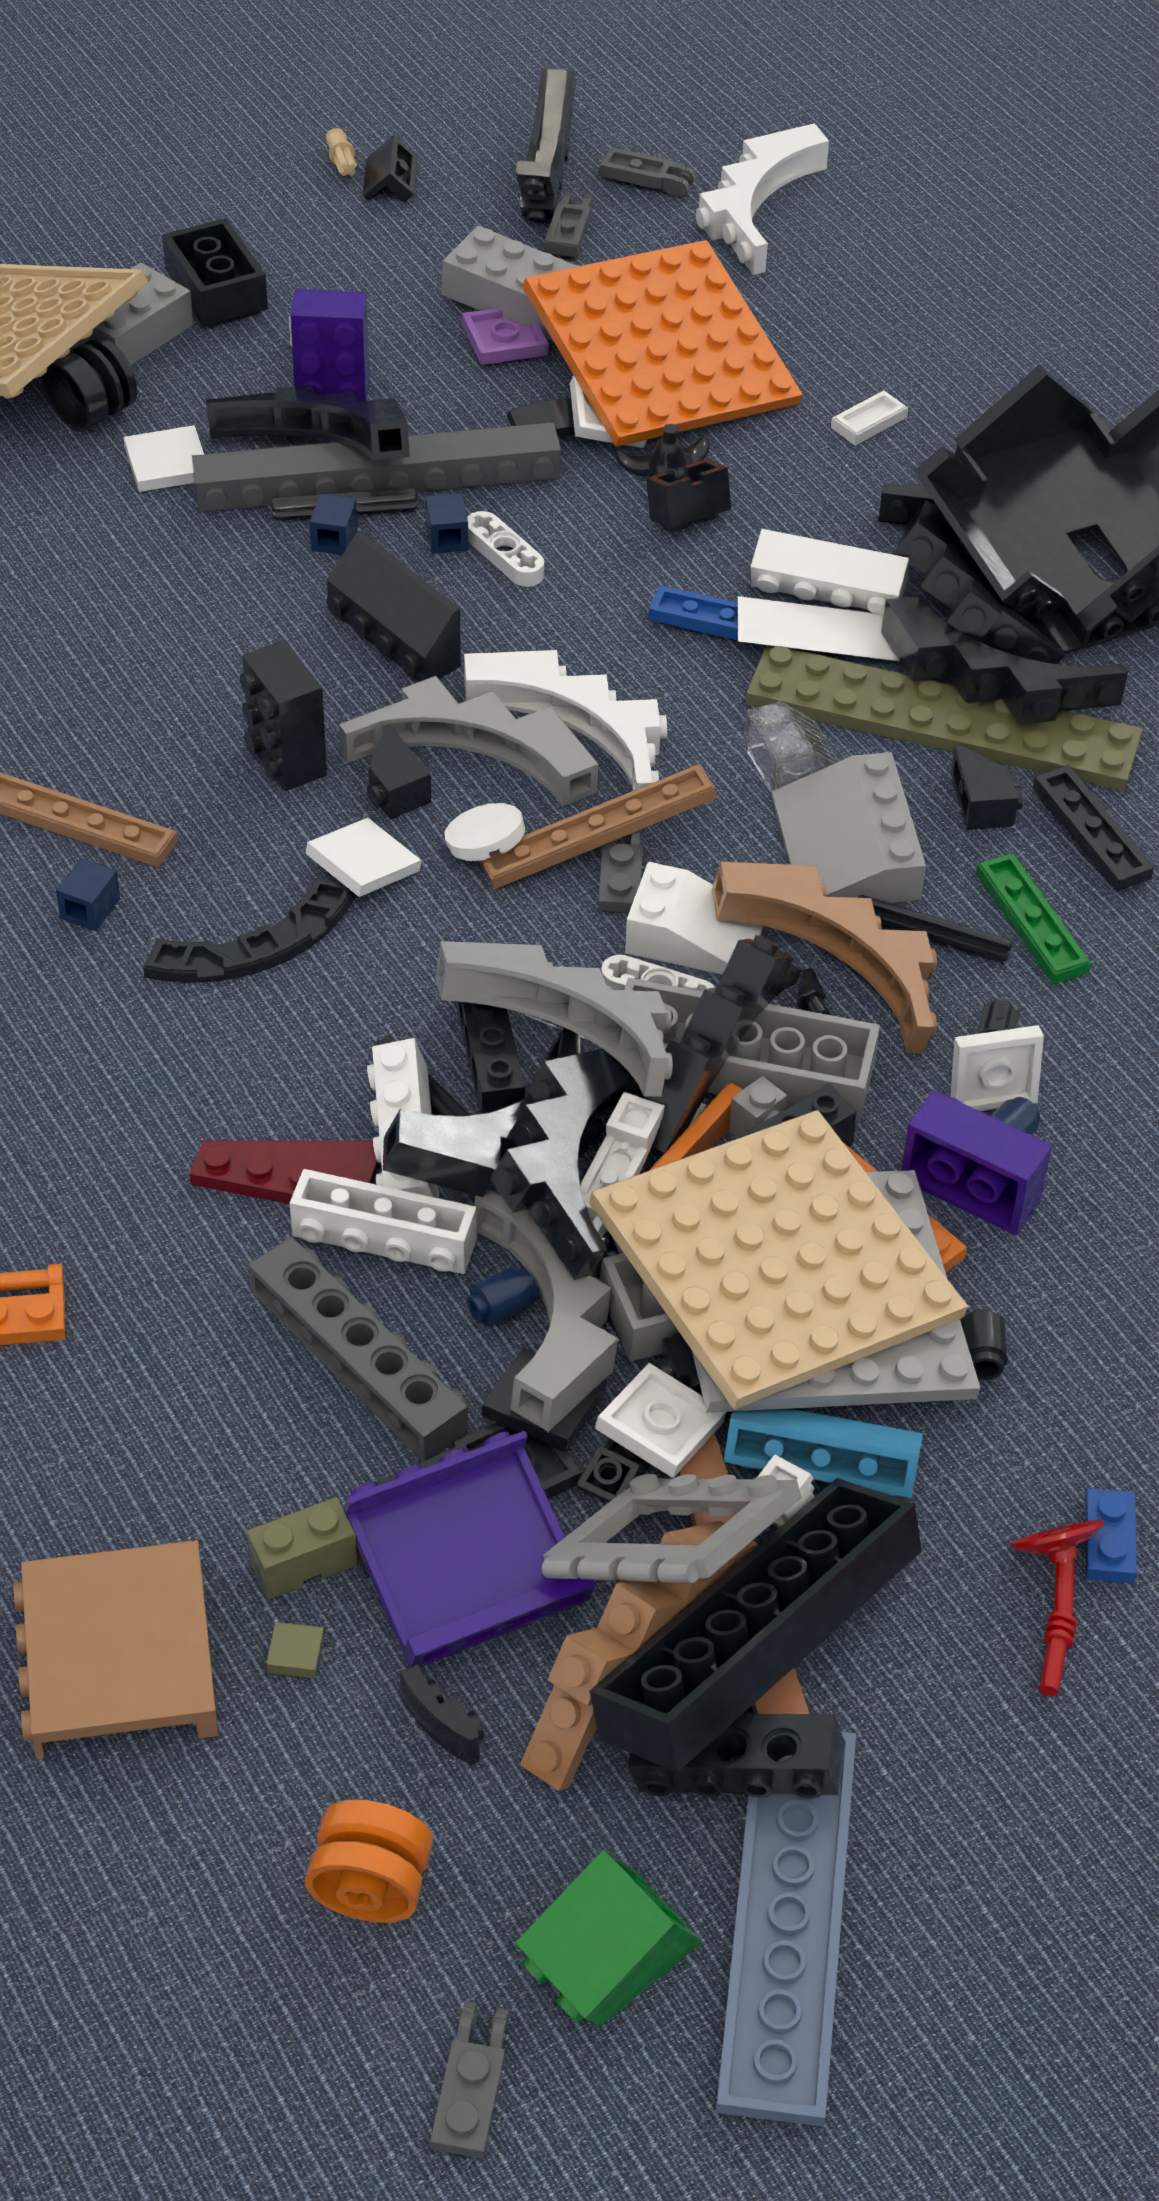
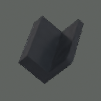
[363,135,418,202]

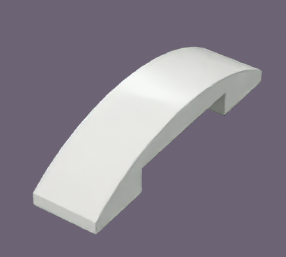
[580,1092,665,1238]

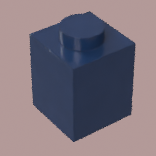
[309,493,357,555]
[425,493,468,554]
[56,858,120,931]

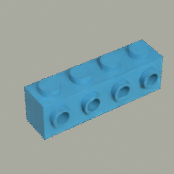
[724,1408,923,1498]

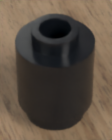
[960,1309,1008,1380]

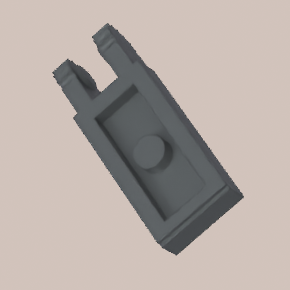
[599,147,696,198]
[544,192,593,257]
[598,830,643,912]
[430,2001,510,2159]

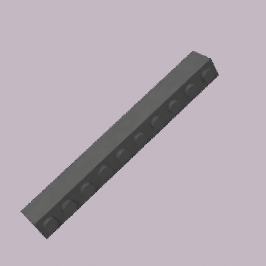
[192,422,561,512]

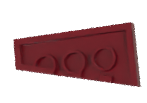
[190,1140,380,1204]

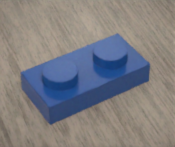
[1085,1488,1137,1583]

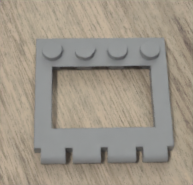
[542,1474,802,1584]

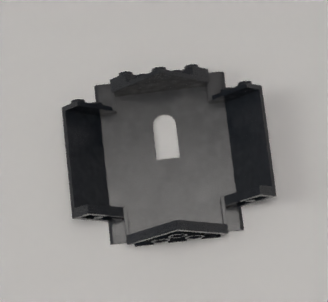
[914,365,1159,654]

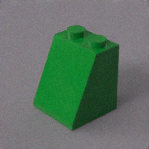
[515,1849,702,2026]

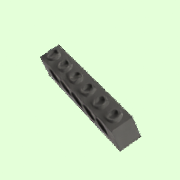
[248,1236,469,1462]

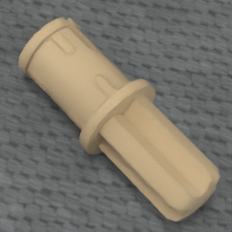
[325,128,357,177]

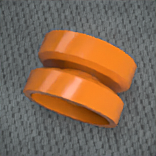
[305,1800,433,1923]

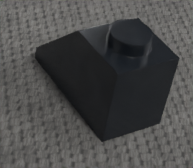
[367,726,431,820]
[951,745,1023,830]

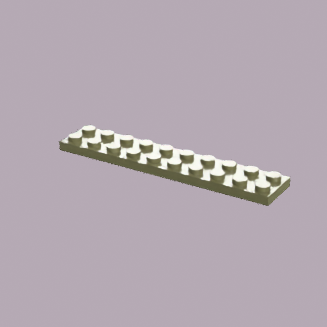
[746,645,1143,791]

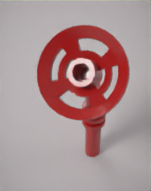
[1009,1519,1105,1697]

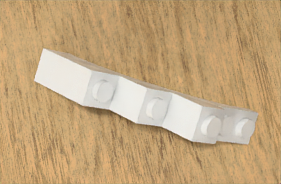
[696,123,829,275]
[464,650,667,791]

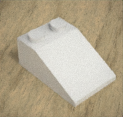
[625,862,764,975]

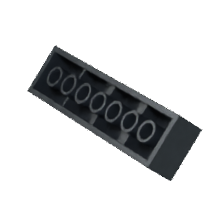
[590,1478,922,1773]

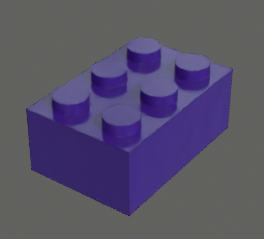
[290,289,370,402]
[901,1090,1052,1236]

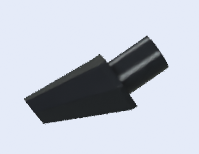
[797,968,830,1015]

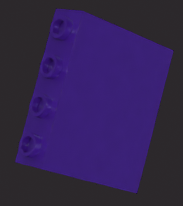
[344,1431,596,1668]

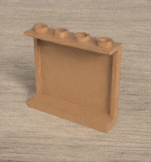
[13,1540,218,1759]

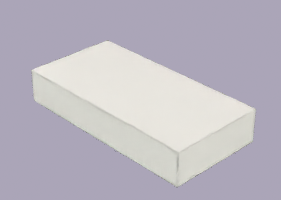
[831,390,908,446]

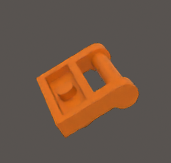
[0,1263,66,1345]

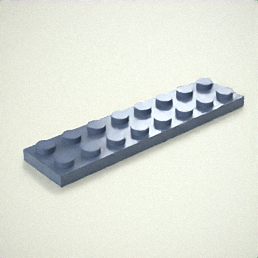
[716,1731,856,2127]

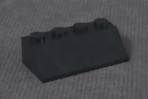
[327,531,461,682]

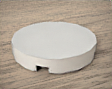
[445,803,525,861]

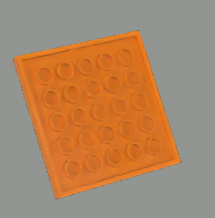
[522,240,803,447]

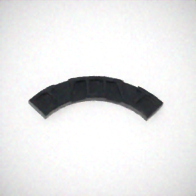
[143,878,355,983]

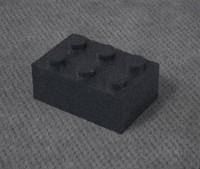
[162,218,268,327]
[240,640,327,791]

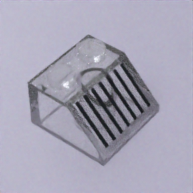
[743,701,840,793]

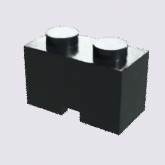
[646,458,731,530]

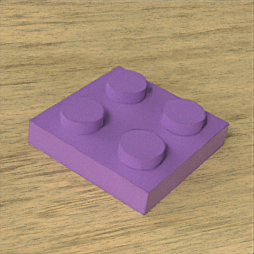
[462,308,549,365]

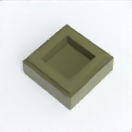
[266,1622,324,1679]

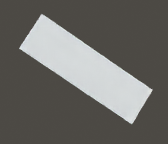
[738,596,951,661]

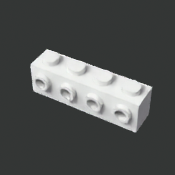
[751,529,909,615]
[367,1038,439,1198]
[290,1169,477,1274]

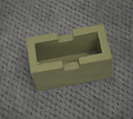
[246,1497,357,1600]

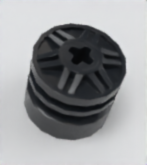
[42,336,138,432]

